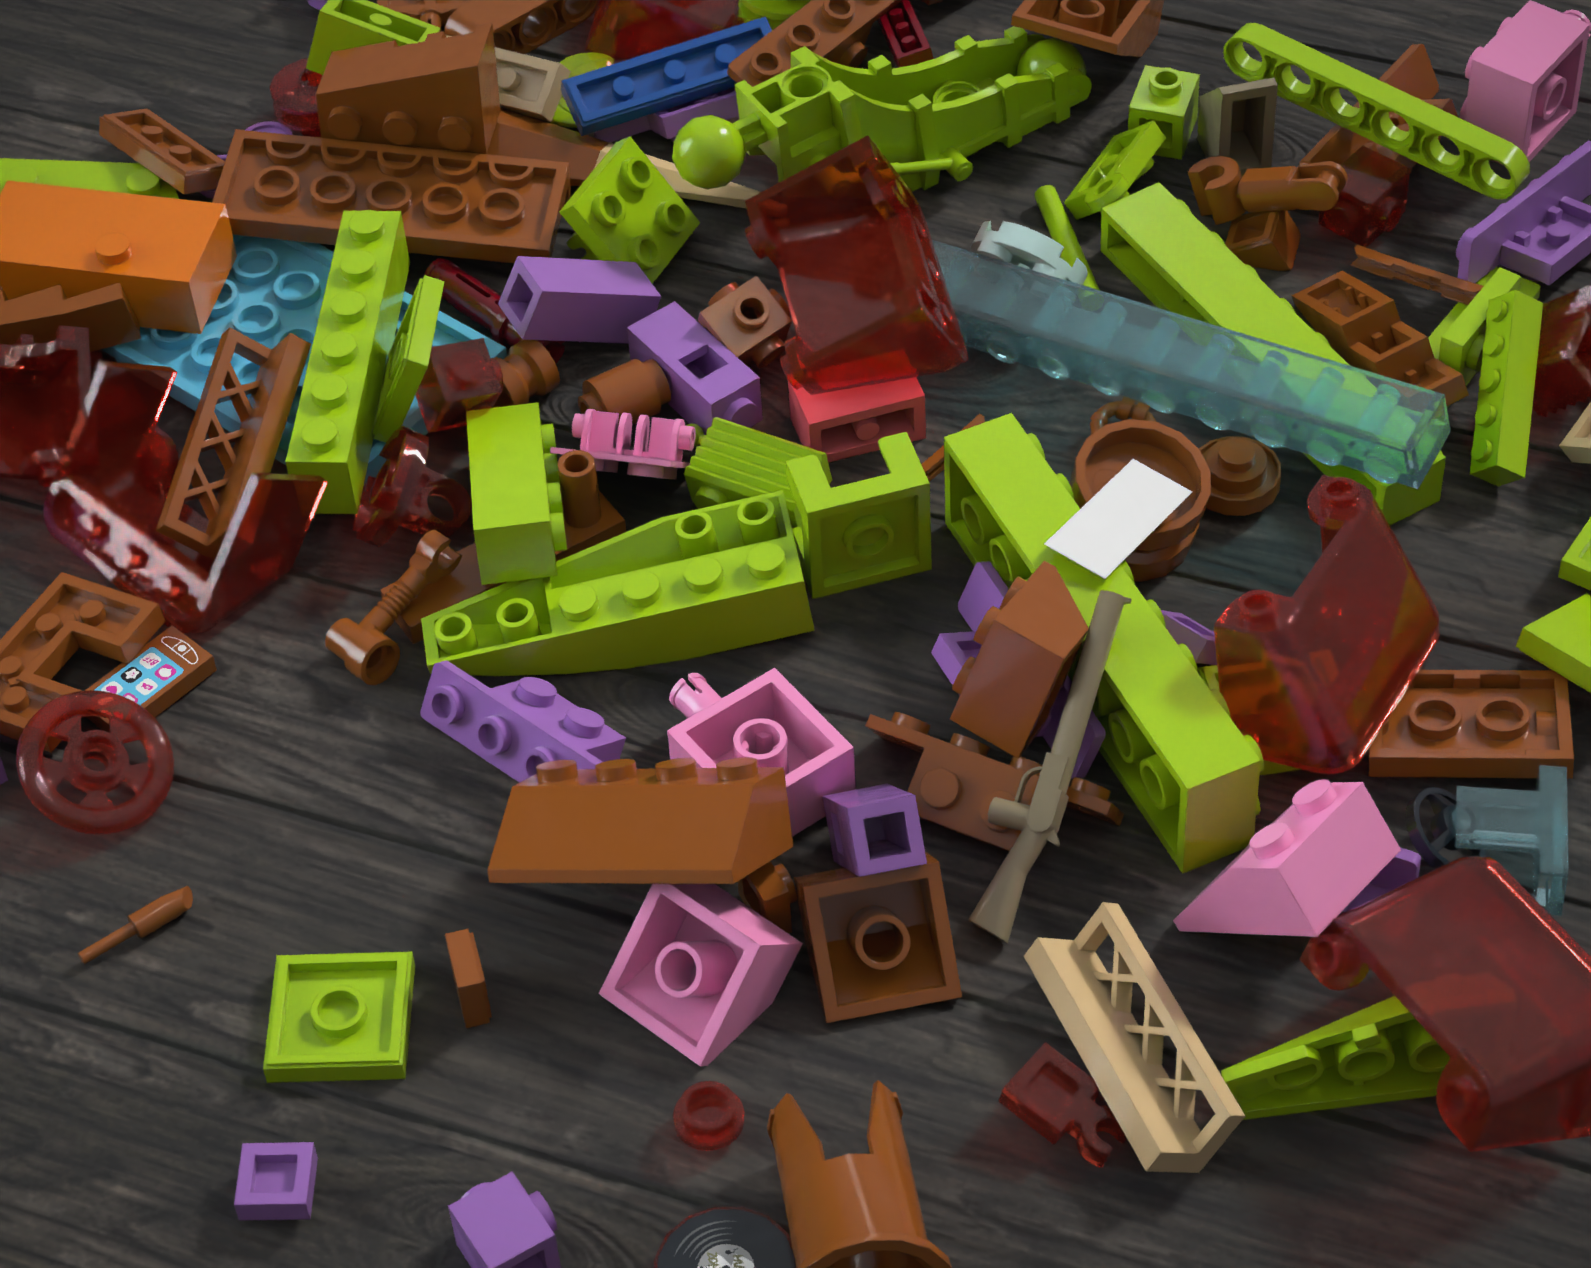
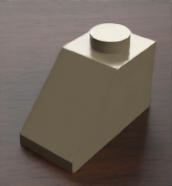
[1197,78,1278,177]

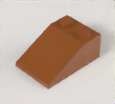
[1011,0,1164,57]

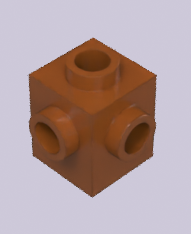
[697,276,792,368]

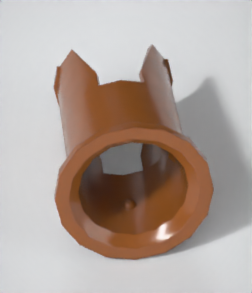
[767,1080,952,1268]

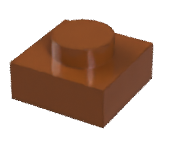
[738,861,797,934]

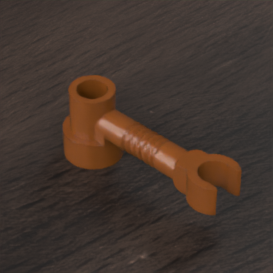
[325,529,462,685]

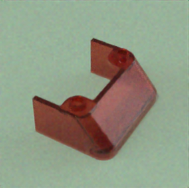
[44,361,328,633]

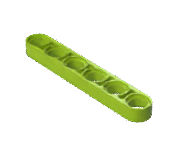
[1223,23,1530,200]

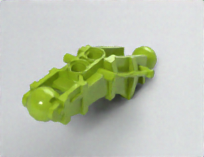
[672,26,1092,195]

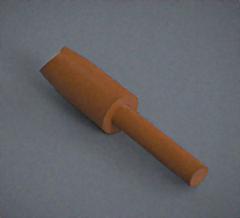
[77,886,193,964]

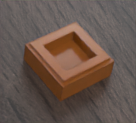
[445,929,492,1028]

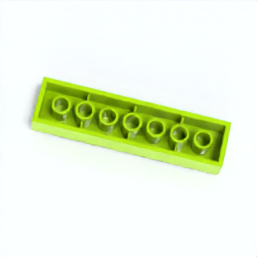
[944,413,1264,874]

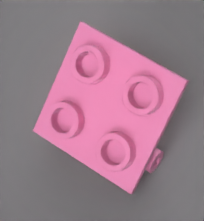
[550,409,696,480]

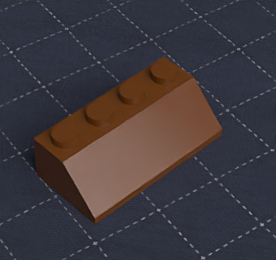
[487,757,793,884]

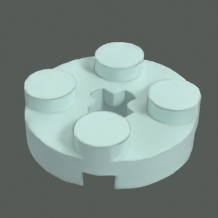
[971,221,1088,310]

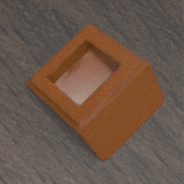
[1225,210,1301,271]

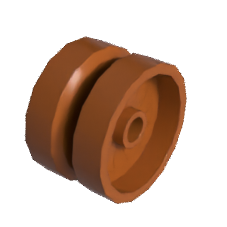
[1070,419,1211,582]

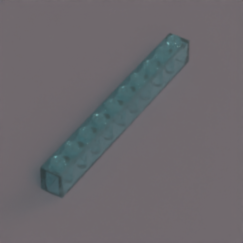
[875,233,1451,489]

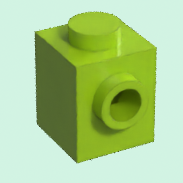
[1128,65,1200,160]

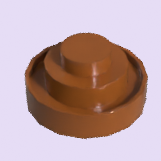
[1199,436,1281,516]

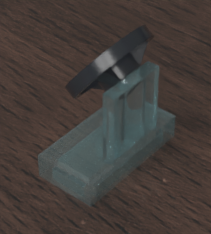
[1405,765,1569,916]

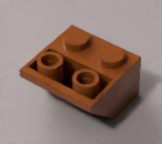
[950,561,1089,759]

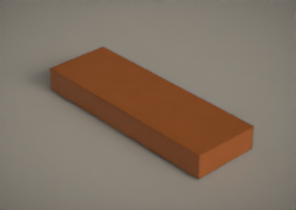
[99,108,225,194]

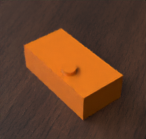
[0,180,237,334]

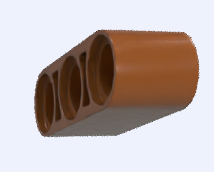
[444,0,599,54]

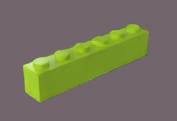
[285,210,410,514]

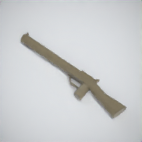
[968,590,1132,944]

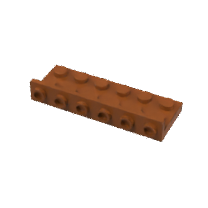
[212,129,571,263]

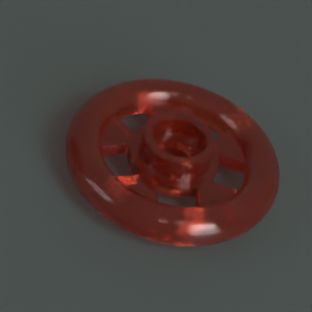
[16,690,174,835]

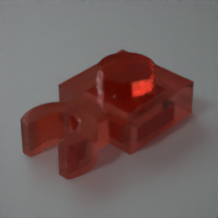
[998,1042,1127,1168]

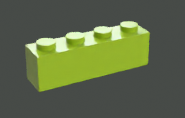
[466,402,567,585]

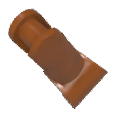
[1188,156,1348,225]

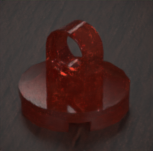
[353,425,472,548]

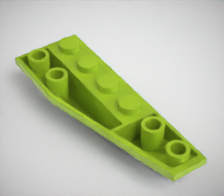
[421,490,815,676]

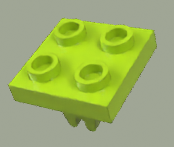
[559,136,700,284]

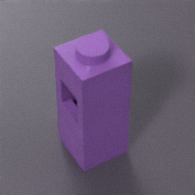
[498,256,662,343]
[627,301,763,435]
[822,784,927,877]

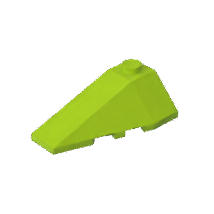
[1221,977,1517,1120]

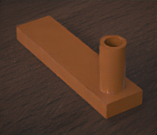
[380,450,627,644]

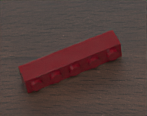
[877,0,934,68]

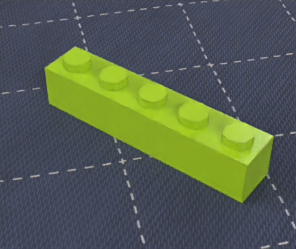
[1470,290,1543,486]

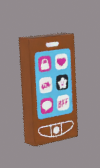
[83,625,217,744]

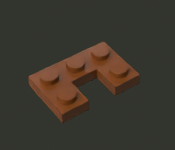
[0,572,165,753]

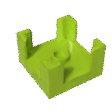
[786,432,932,599]

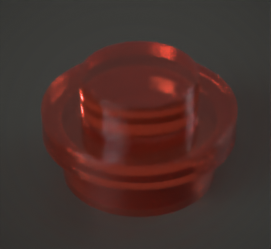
[673,1081,745,1151]

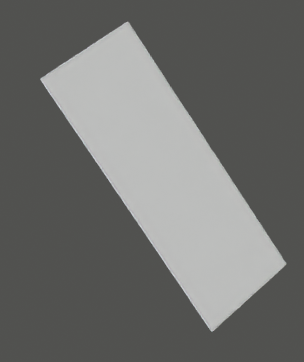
[1044,459,1192,579]

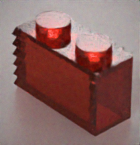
[1532,284,1591,417]

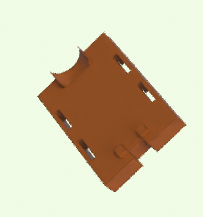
[1367,669,1574,779]

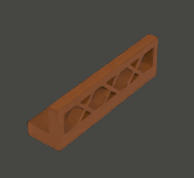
[156,328,311,564]

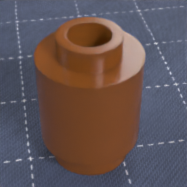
[578,358,671,432]

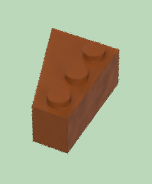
[315,22,500,154]

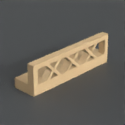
[1024,902,1245,1173]

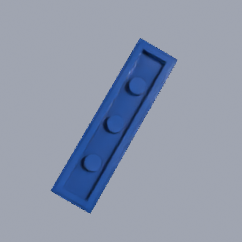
[561,16,772,136]

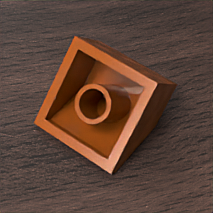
[794,852,962,1023]

